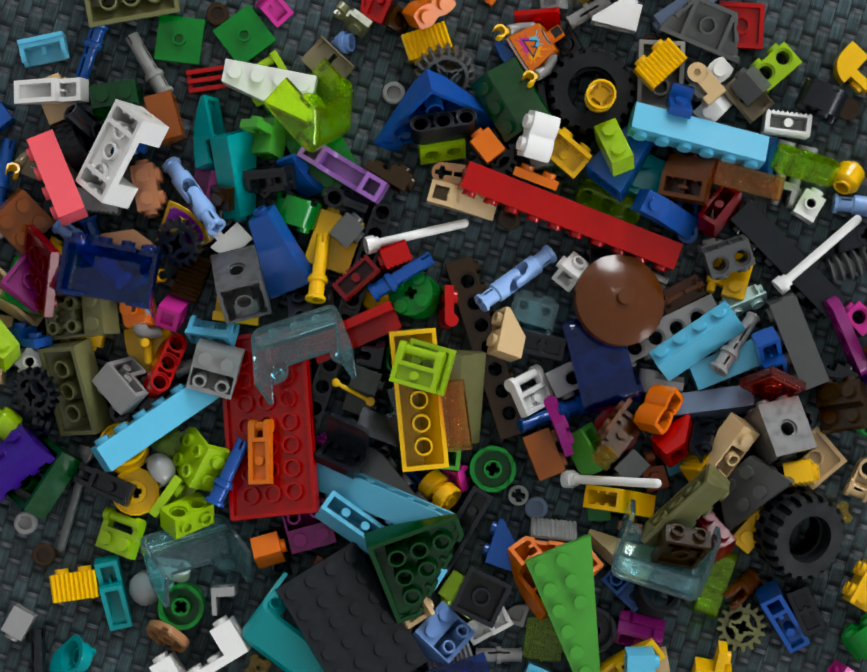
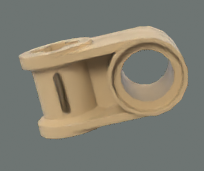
[843,457,867,503]

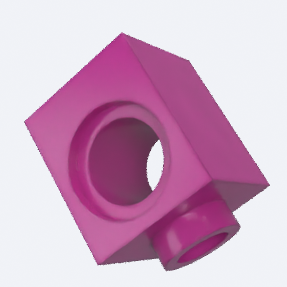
[154,294,190,333]
[844,301,867,337]

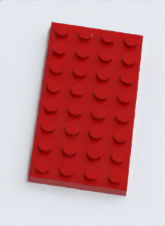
[222,329,320,521]

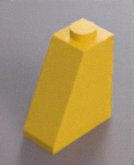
[583,484,656,518]

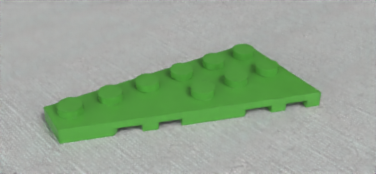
[525,533,600,672]

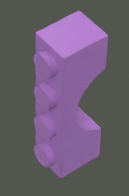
[297,135,390,205]

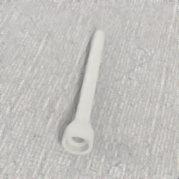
[771,215,862,295]
[363,219,469,255]
[560,469,662,488]

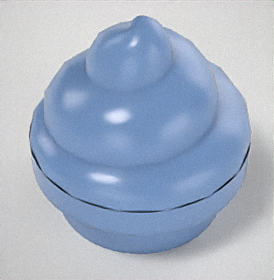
[331,31,356,54]

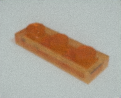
[712,161,785,201]
[441,379,473,451]

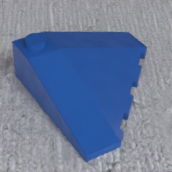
[374,69,495,152]

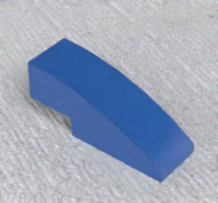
[751,326,791,396]

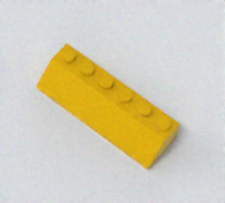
[388,328,449,472]

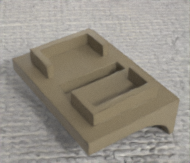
[300,35,355,91]
[724,78,775,124]

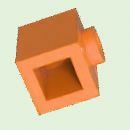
[470,127,506,165]
[250,531,288,569]

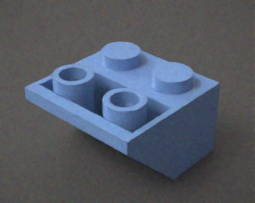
[411,601,476,665]

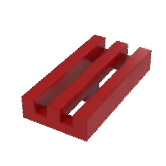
[186,65,229,94]

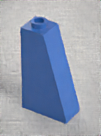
[586,124,655,203]
[248,204,312,299]

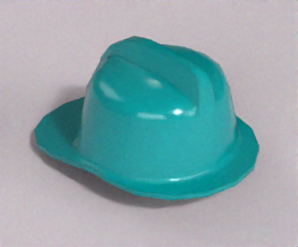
[49,635,96,672]

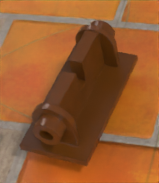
[663,274,707,315]

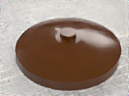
[573,255,664,347]

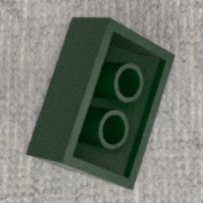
[471,57,552,143]
[6,434,82,520]

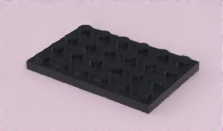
[275,542,428,672]

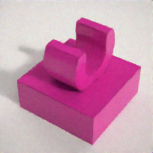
[442,465,471,493]

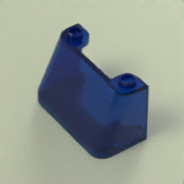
[562,319,645,414]

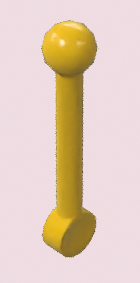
[331,378,375,406]

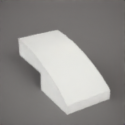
[466,606,514,646]

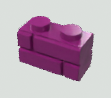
[614,610,666,647]

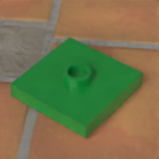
[213,4,277,63]
[154,15,206,66]

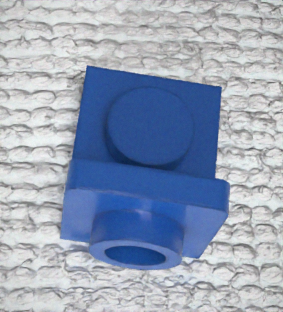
[666,82,695,119]

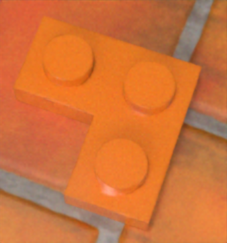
[512,163,559,191]

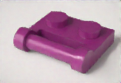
[544,396,575,457]

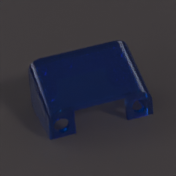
[55,232,163,309]

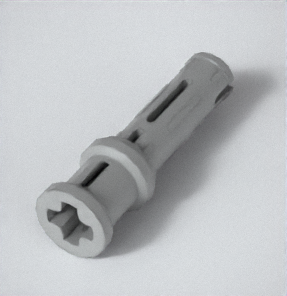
[125,32,174,94]
[709,311,760,377]

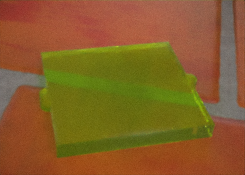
[523,617,562,662]

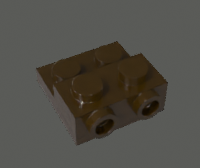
[364,159,417,196]
[816,376,867,434]
[650,524,711,570]

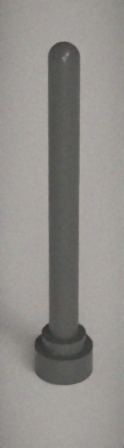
[56,444,96,552]

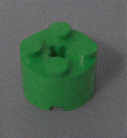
[275,191,323,234]
[389,272,441,320]
[469,446,516,492]
[158,582,207,630]
[840,613,867,663]

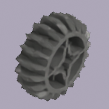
[413,43,476,92]

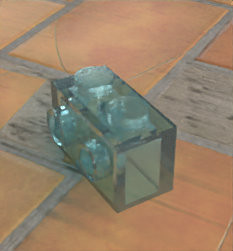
[511,289,560,331]

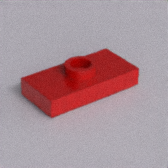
[514,7,561,31]

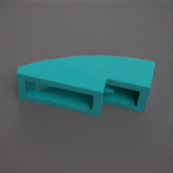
[193,95,225,171]
[94,554,133,631]

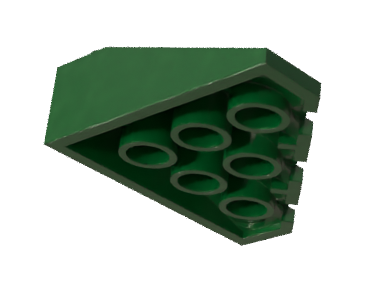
[364,513,464,624]

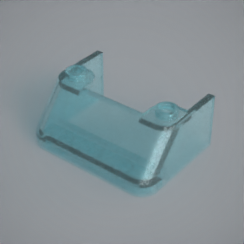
[251,305,356,405]
[611,499,722,601]
[140,515,251,608]

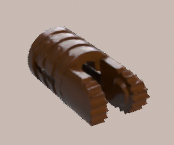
[722,569,761,611]

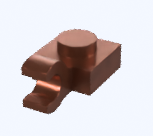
[642,450,670,493]

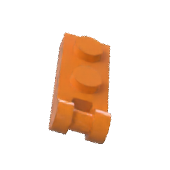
[248,419,274,485]

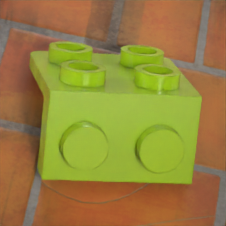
[173,427,231,492]

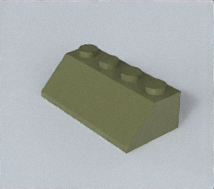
[84,0,181,28]
[38,338,113,436]
[442,349,486,446]
[641,463,730,547]

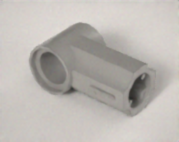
[636,368,684,393]

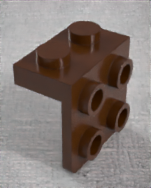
[594,397,640,461]

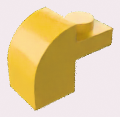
[833,41,867,95]
[691,640,732,672]

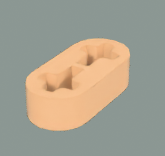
[432,162,466,185]

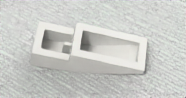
[14,77,89,104]

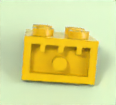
[841,558,867,612]

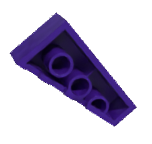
[0,423,55,502]

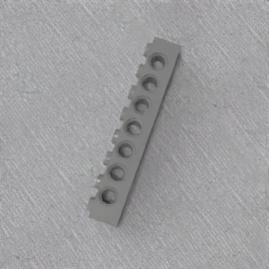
[545,294,717,400]

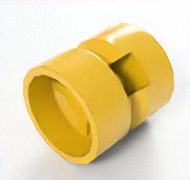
[584,79,616,113]
[418,469,462,511]

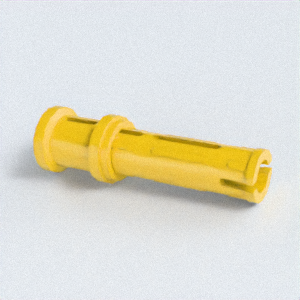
[305,233,331,304]

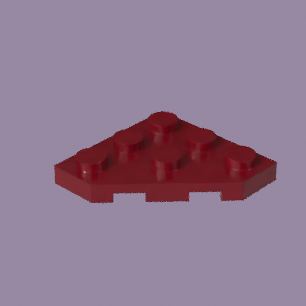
[24,225,61,318]

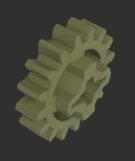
[715,602,767,652]

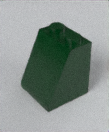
[89,79,144,122]

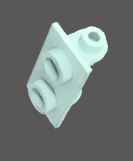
[718,284,767,317]

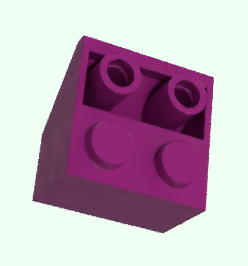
[282,497,338,554]

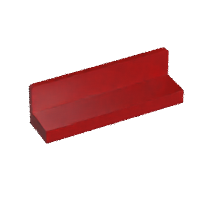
[304,301,402,364]

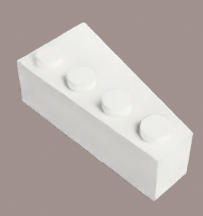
[221,59,318,124]

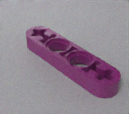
[824,295,867,377]

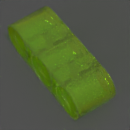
[770,144,840,187]
[576,178,640,224]
[693,553,737,618]

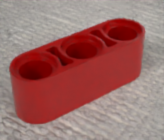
[143,333,187,398]

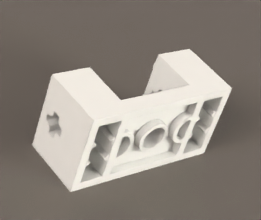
[75,99,169,209]
[149,615,252,672]

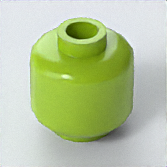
[0,407,23,440]

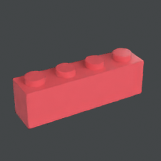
[25,129,88,227]

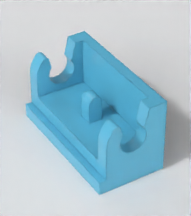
[17,31,70,68]
[184,315,240,346]

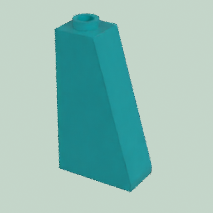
[209,129,257,222]

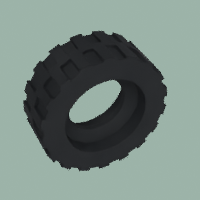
[55,121,93,172]

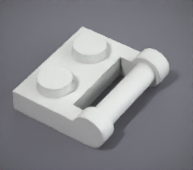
[504,364,554,418]

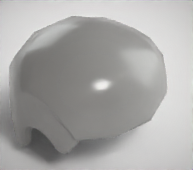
[145,453,176,488]
[129,569,166,606]

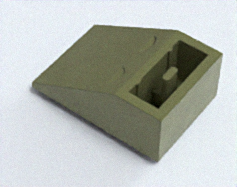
[45,287,120,341]

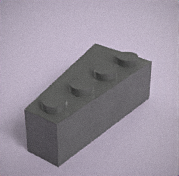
[765,290,830,391]

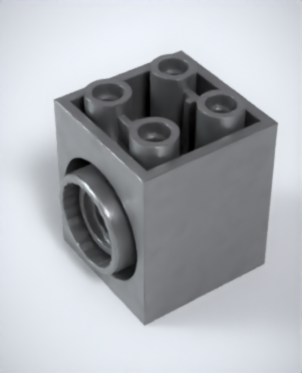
[210,244,272,325]
[743,395,817,468]

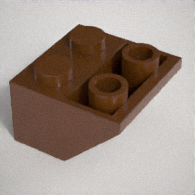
[658,153,717,206]

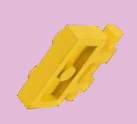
[705,252,755,302]

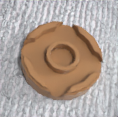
[146,620,190,653]

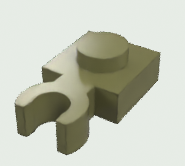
[333,1,373,39]

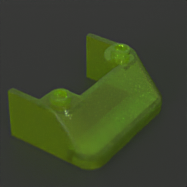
[263,58,353,152]

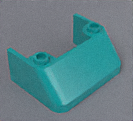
[241,572,324,672]

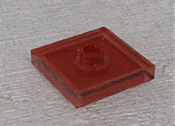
[739,366,806,402]

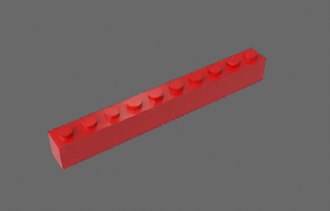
[457,161,683,273]

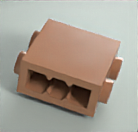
[129,159,168,219]

